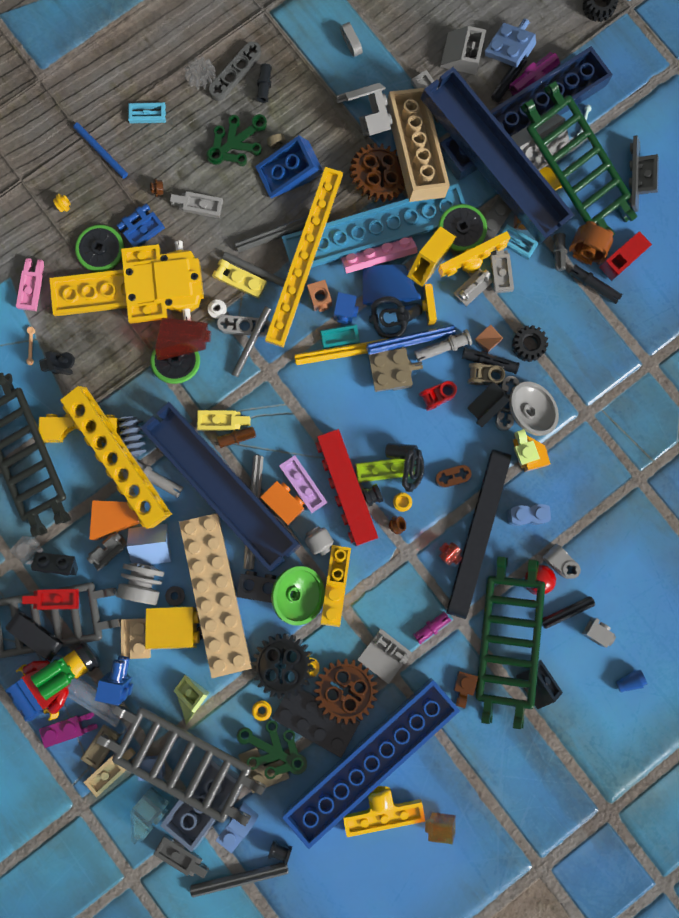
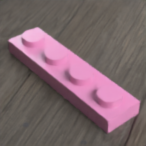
[341,237,418,274]

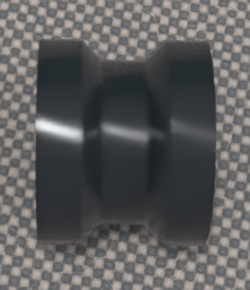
[362,484,383,507]

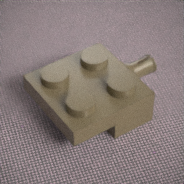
[368,348,423,392]

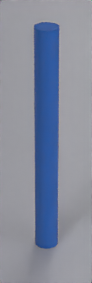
[73,122,128,179]

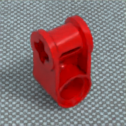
[419,381,457,411]

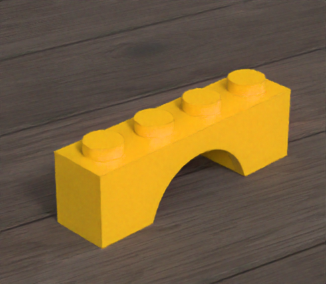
[39,414,121,443]

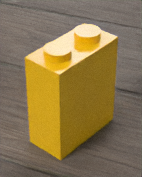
[407,226,456,287]
[145,607,200,650]

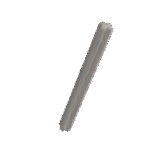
[243,455,264,570]

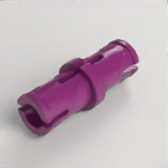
[413,611,451,645]

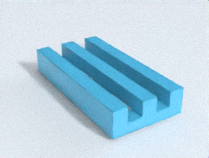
[128,102,166,123]
[501,224,538,260]

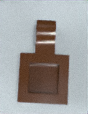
[454,671,478,708]

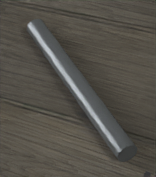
[223,252,286,287]
[232,306,272,377]

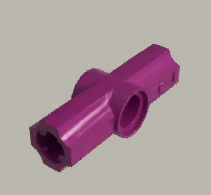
[509,52,561,96]

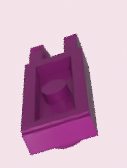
[39,712,98,748]

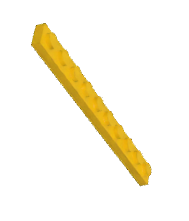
[265,167,343,348]

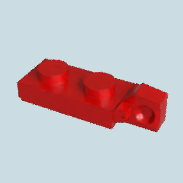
[22,589,79,610]

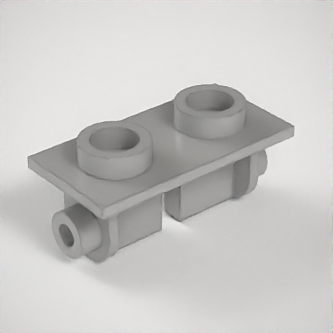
[453,269,493,307]

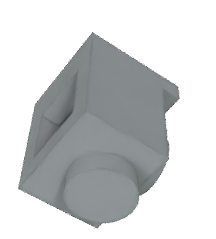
[582,617,616,648]

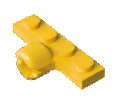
[438,231,511,277]
[343,786,425,837]

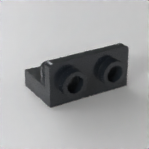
[31,552,78,576]

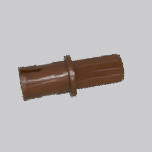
[217,427,256,448]

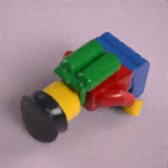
[5,641,100,722]

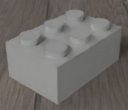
[511,113,570,171]

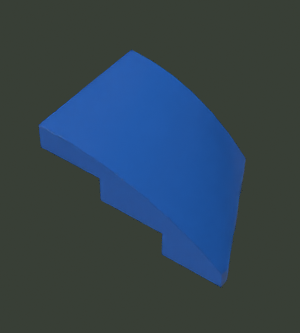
[363,265,421,306]

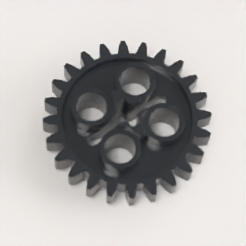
[251,633,315,699]

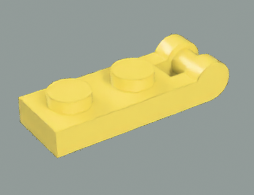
[212,259,267,299]

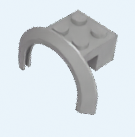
[336,83,392,136]

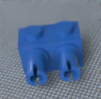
[95,656,133,706]

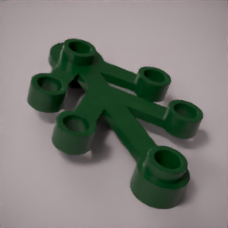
[206,114,267,166]
[236,720,307,780]

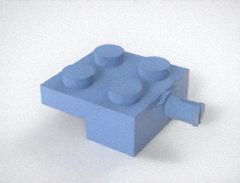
[485,18,536,68]

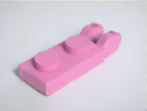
[16,258,44,311]

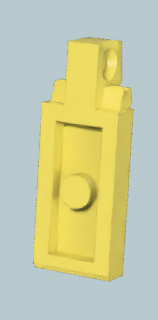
[197,410,251,431]

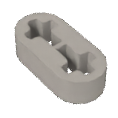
[340,22,363,57]

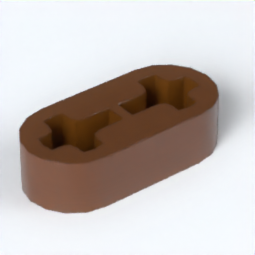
[435,465,472,488]

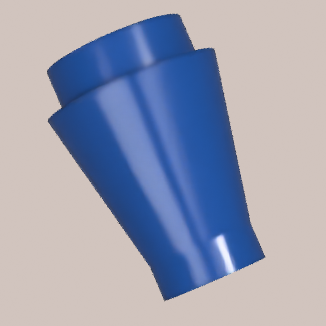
[616,670,647,693]

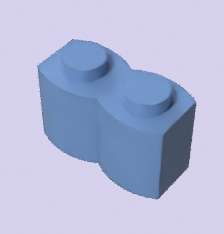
[507,504,551,526]

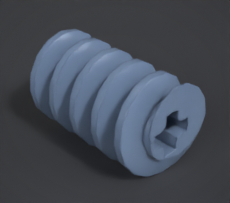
[118,416,146,457]

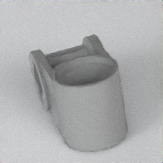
[542,544,581,579]

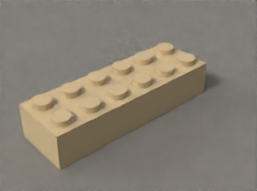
[386,88,450,202]

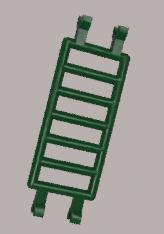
[520,81,638,236]
[476,556,546,729]

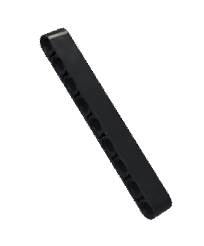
[446,449,512,619]

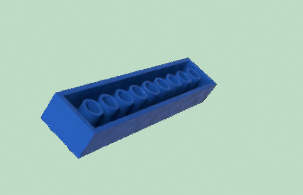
[282,678,460,849]

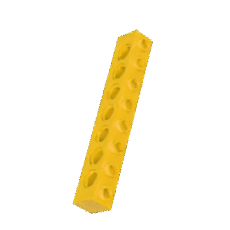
[60,386,172,529]

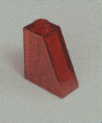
[155,318,211,360]

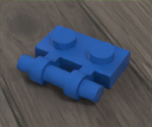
[116,204,165,247]

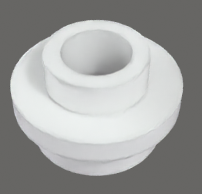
[208,300,227,319]

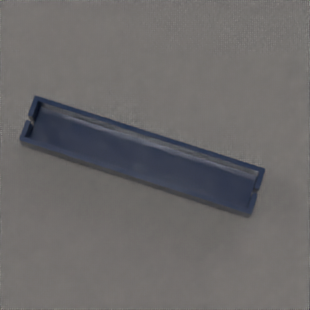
[421,67,574,245]
[140,402,301,572]

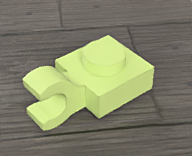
[514,429,540,466]

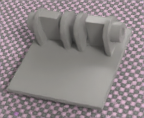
[357,629,412,684]

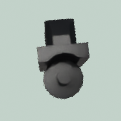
[39,351,75,375]

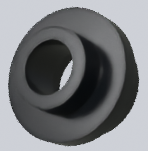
[165,586,185,606]

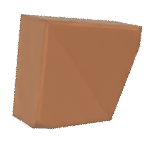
[475,325,503,353]

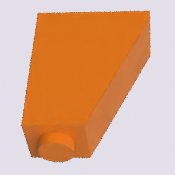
[89,500,140,540]

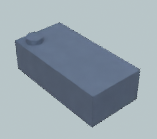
[160,756,239,852]

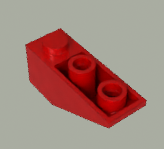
[599,231,652,281]

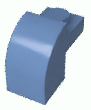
[216,802,259,854]

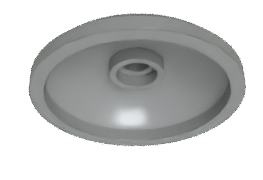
[509,382,559,436]

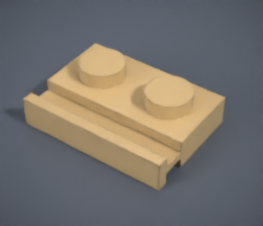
[121,618,151,659]

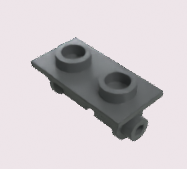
[87,532,127,571]

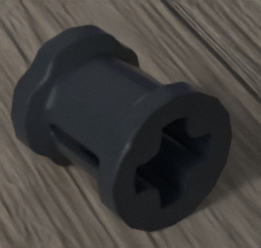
[268,840,293,865]

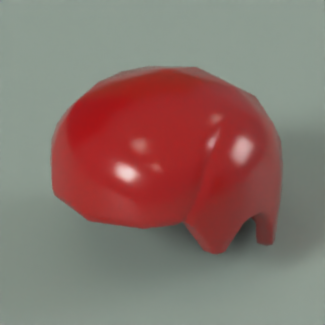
[525,565,556,595]

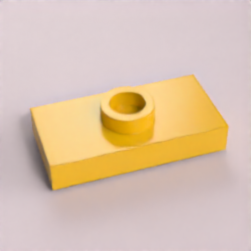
[422,284,437,326]

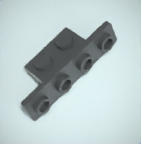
[629,135,659,212]

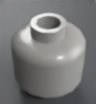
[305,526,334,556]

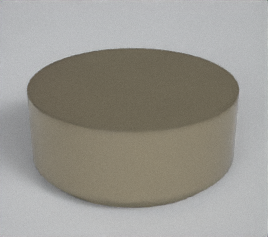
[267,133,286,148]

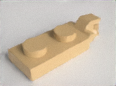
[83,747,136,798]

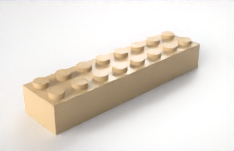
[179,513,252,678]

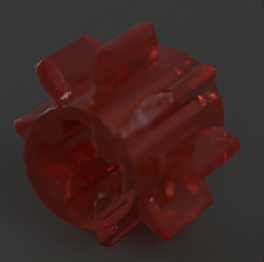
[439,542,462,566]

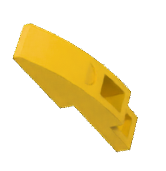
[320,545,351,627]

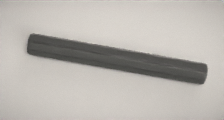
[235,215,308,252]
[190,862,289,898]

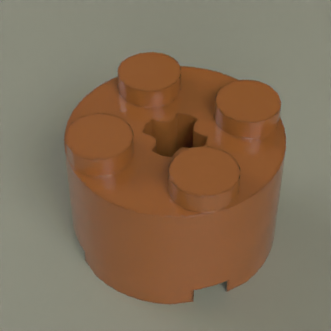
[569,221,614,265]

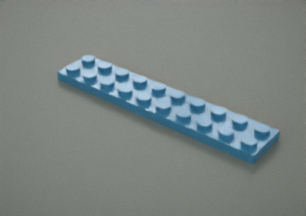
[282,184,465,268]

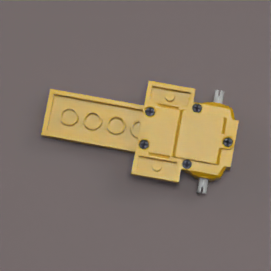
[50,241,204,324]

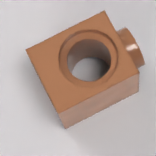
[307,280,332,312]

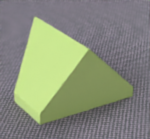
[174,675,210,725]

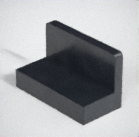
[467,382,510,427]
[516,660,563,709]

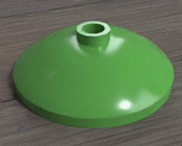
[271,566,325,625]

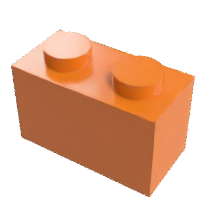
[261,481,305,526]

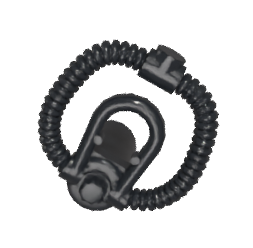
[369,296,422,339]
[385,443,425,492]

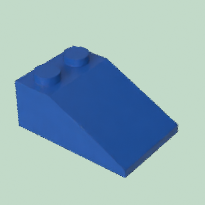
[255,135,324,198]

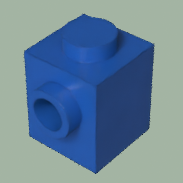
[334,292,359,324]

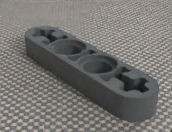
[209,41,261,101]

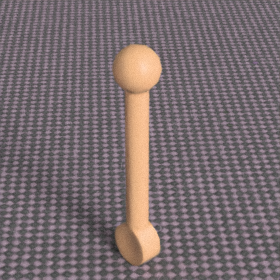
[26,327,35,365]

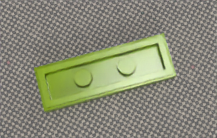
[355,459,415,483]

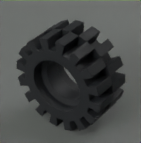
[583,0,618,22]
[512,325,548,362]

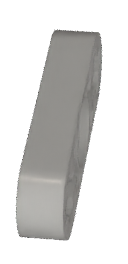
[217,315,271,337]
[495,376,520,431]

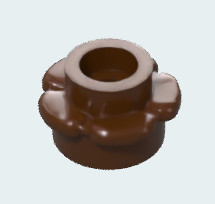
[150,178,163,197]
[389,516,406,534]

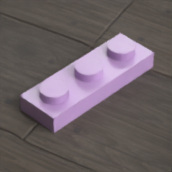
[279,455,327,514]

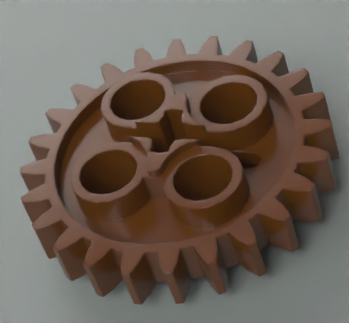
[349,143,405,203]
[313,658,378,725]

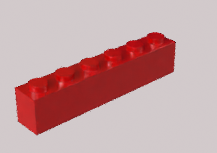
[315,429,378,546]

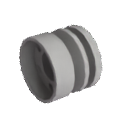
[116,563,164,605]

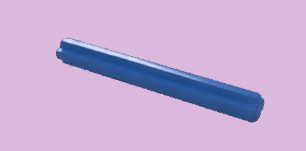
[366,325,456,355]

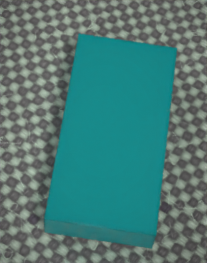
[320,324,360,349]

